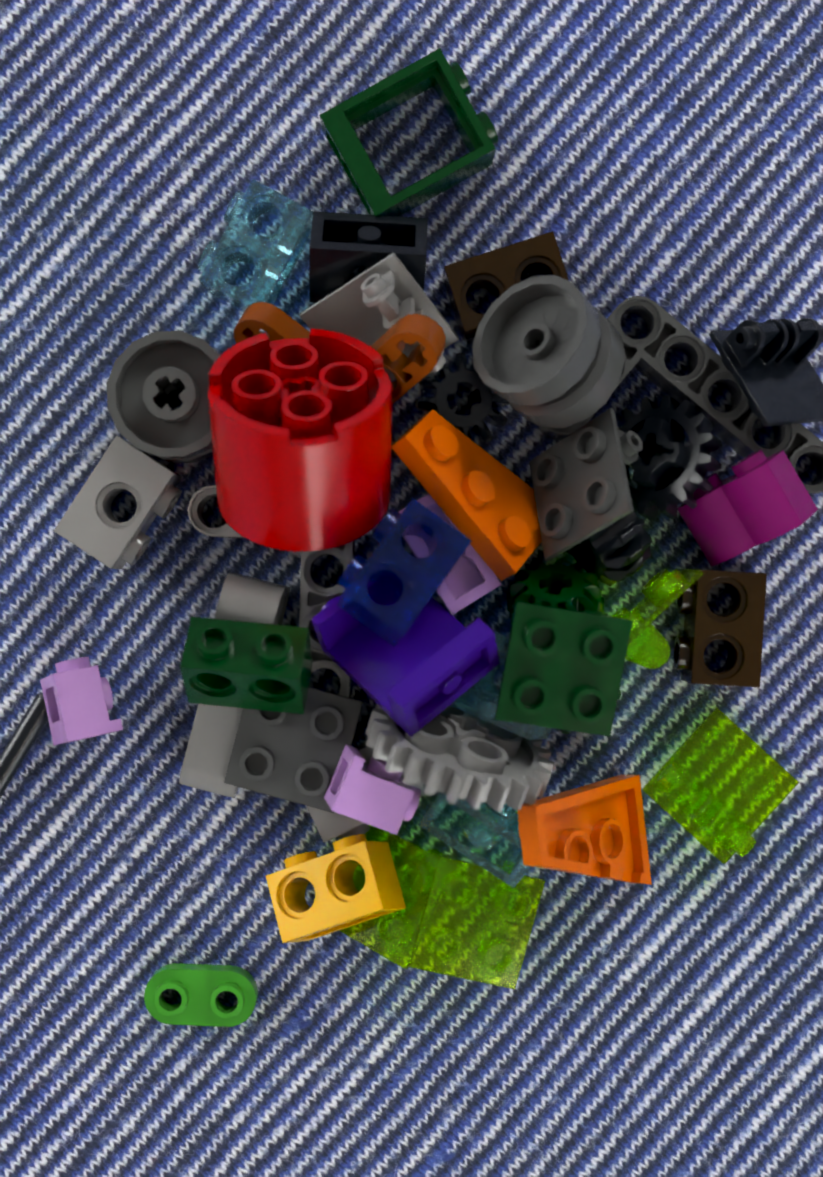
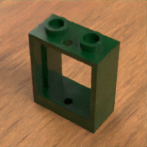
[319,48,498,217]

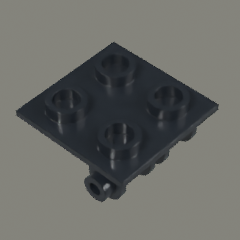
[709,318,823,427]

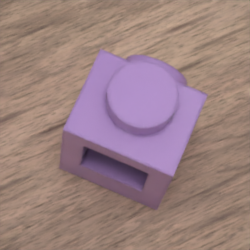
[40,657,123,746]
[324,744,421,835]

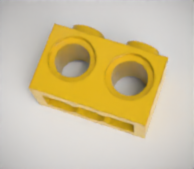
[266,834,406,943]

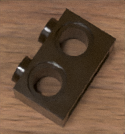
[442,231,569,341]
[673,569,767,688]

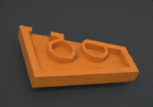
[391,410,542,581]
[517,774,652,885]

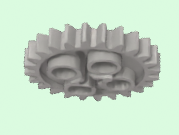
[365,698,554,812]

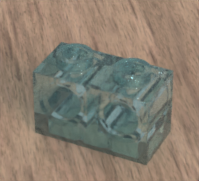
[197,179,313,312]

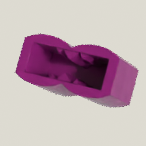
[677,449,818,566]

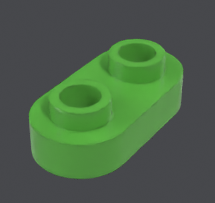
[144,963,258,1027]

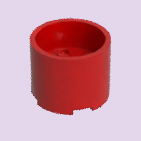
[208,328,392,552]

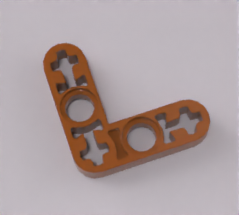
[234,302,446,404]

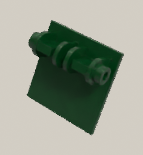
[494,602,632,736]

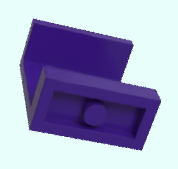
[311,549,500,737]

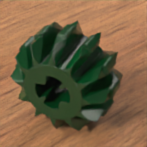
[507,558,604,625]

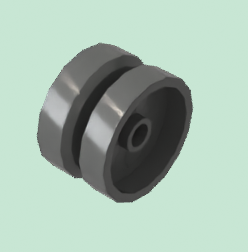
[472,275,626,428]
[107,331,220,463]

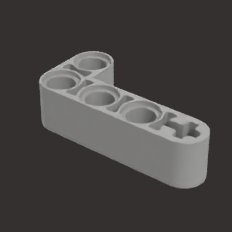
[179,573,290,798]

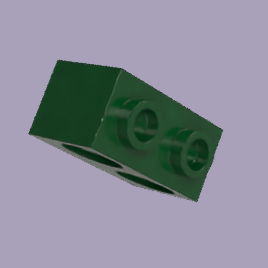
[180,617,312,714]

